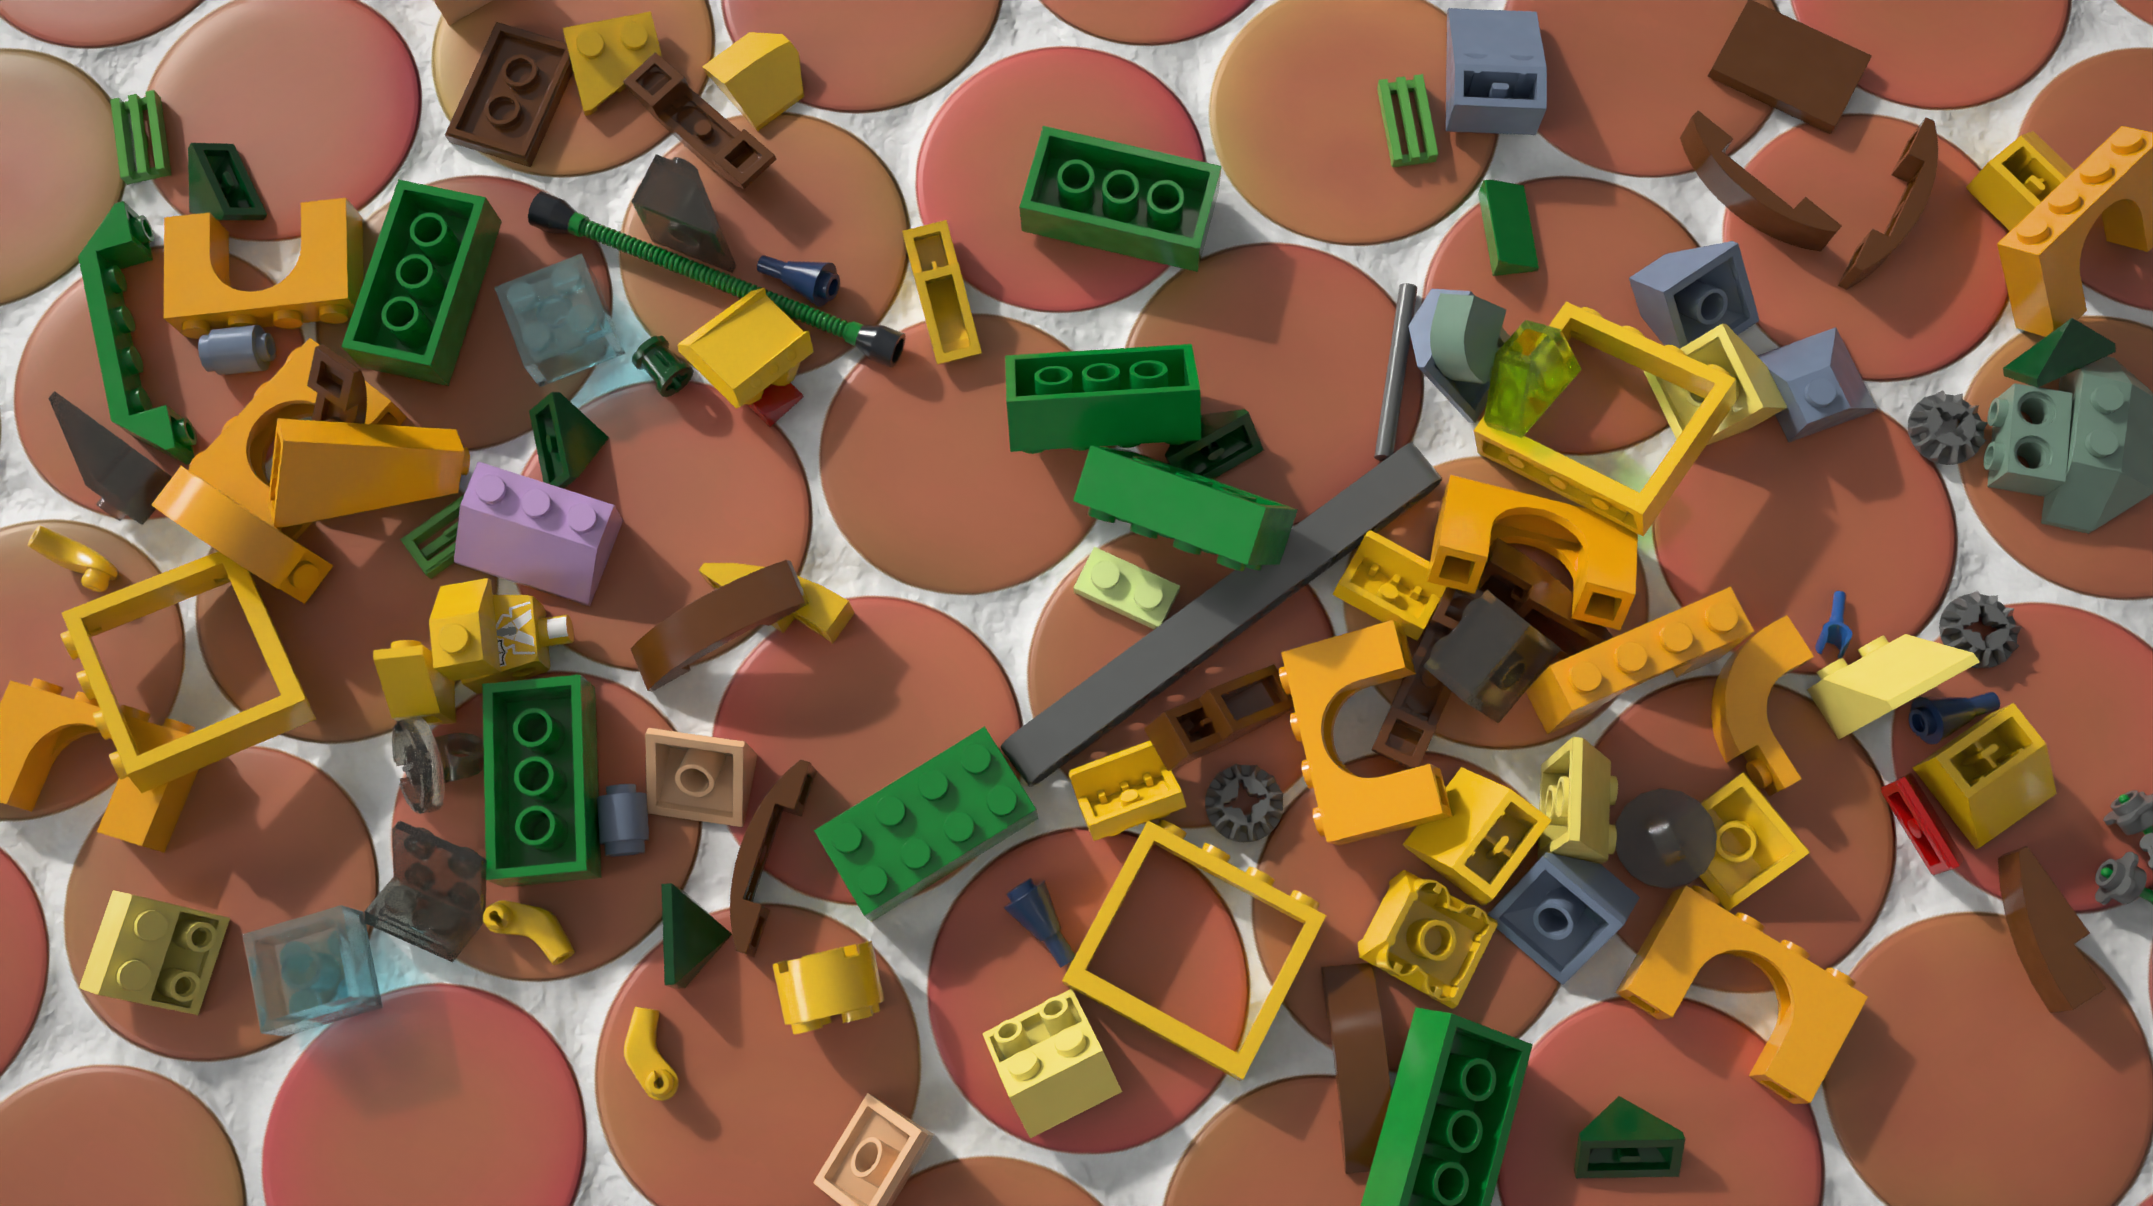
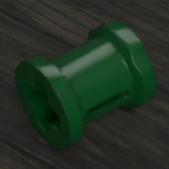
[632,336,694,397]

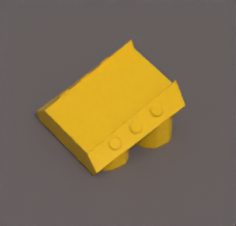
[677,288,814,409]
[1358,870,1498,1009]

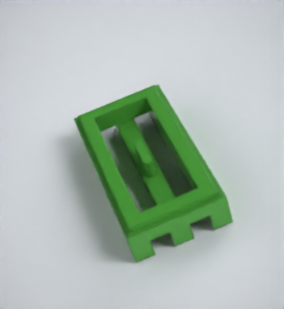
[1377,74,1438,167]
[110,90,171,185]
[400,495,464,579]

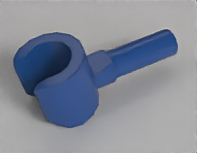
[1815,591,1853,658]

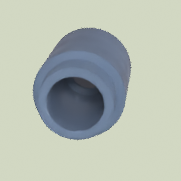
[198,325,276,375]
[597,784,650,857]

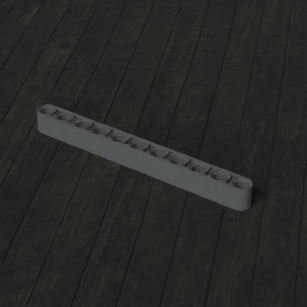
[1000,442,1443,787]

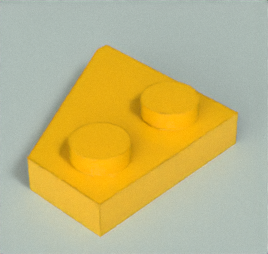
[563,11,662,116]

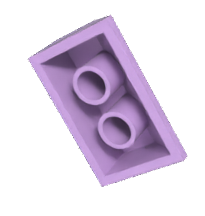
[454,462,623,606]

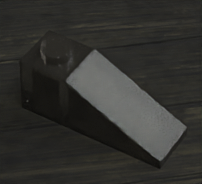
[48,391,172,525]

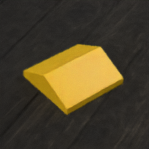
[1663,772,1810,911]

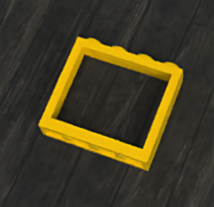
[1473,302,1736,536]
[60,551,316,793]
[1062,820,1327,1081]

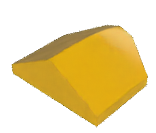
[703,32,804,132]

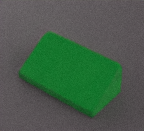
[1478,180,1539,276]

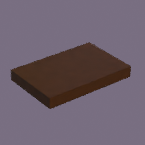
[1708,0,1872,134]
[445,22,573,167]

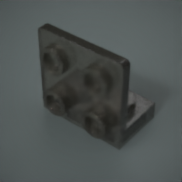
[364,821,487,963]

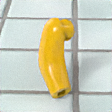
[28,525,118,592]
[483,900,575,965]
[624,1007,679,1101]

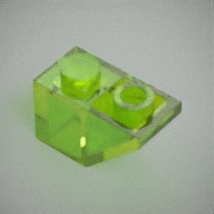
[1484,320,1582,438]

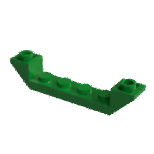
[78,201,197,465]

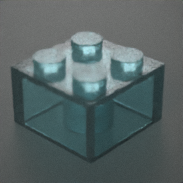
[494,253,626,387]
[242,905,383,1036]

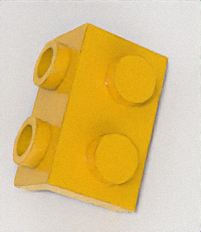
[1332,530,1446,641]
[1068,741,1187,841]

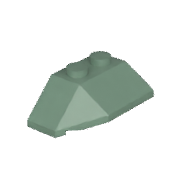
[2041,356,2153,534]

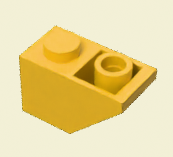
[373,640,456,728]

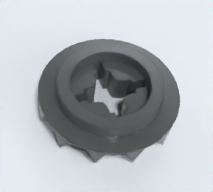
[1908,390,1988,465]
[1939,591,2022,668]
[1205,764,1283,842]

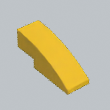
[902,220,982,365]
[698,563,855,643]

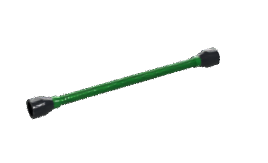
[528,191,906,368]

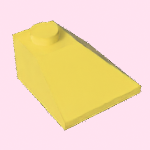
[1644,323,1788,445]

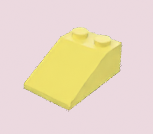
[1807,634,1980,739]
[1537,737,1618,864]

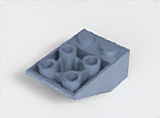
[1446,8,1547,135]

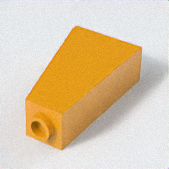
[268,418,470,527]

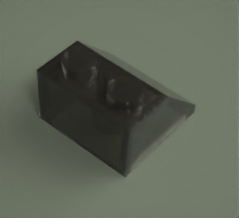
[631,154,737,273]
[1423,590,1561,723]

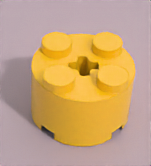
[772,941,885,1034]

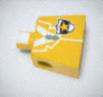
[461,595,574,694]

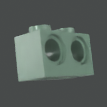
[1984,383,2073,497]

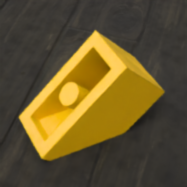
[429,578,501,681]

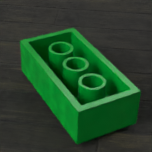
[1019,126,1222,272]
[341,179,502,386]
[1005,344,1201,454]
[1073,445,1298,571]
[482,675,601,887]
[814,726,1039,922]
[1361,1007,1533,1206]

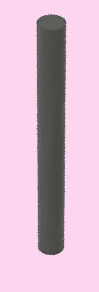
[1374,283,1418,461]

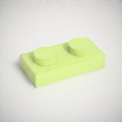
[1074,547,1180,629]

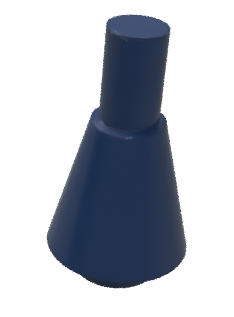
[757,255,840,307]
[1908,692,2000,744]
[1004,878,1075,968]

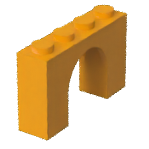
[1997,126,2153,337]
[164,198,364,339]
[188,338,407,541]
[1427,475,1638,630]
[1526,587,1754,735]
[1279,620,1453,845]
[0,678,199,853]
[1615,885,1868,1104]

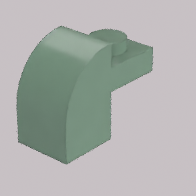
[1430,293,1528,384]

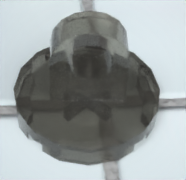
[392,715,484,814]
[1615,788,1717,889]

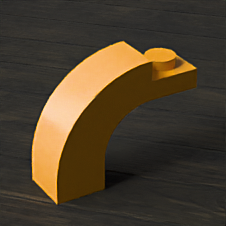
[151,466,333,604]
[1711,615,1814,796]

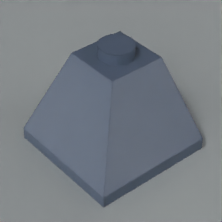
[1629,241,1760,349]
[1408,289,1520,423]
[1758,327,1877,443]
[1487,852,1640,985]

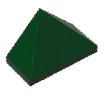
[188,143,267,220]
[2003,318,2116,388]
[529,392,609,489]
[1165,409,1264,479]
[661,883,732,989]
[1574,1096,1685,1179]

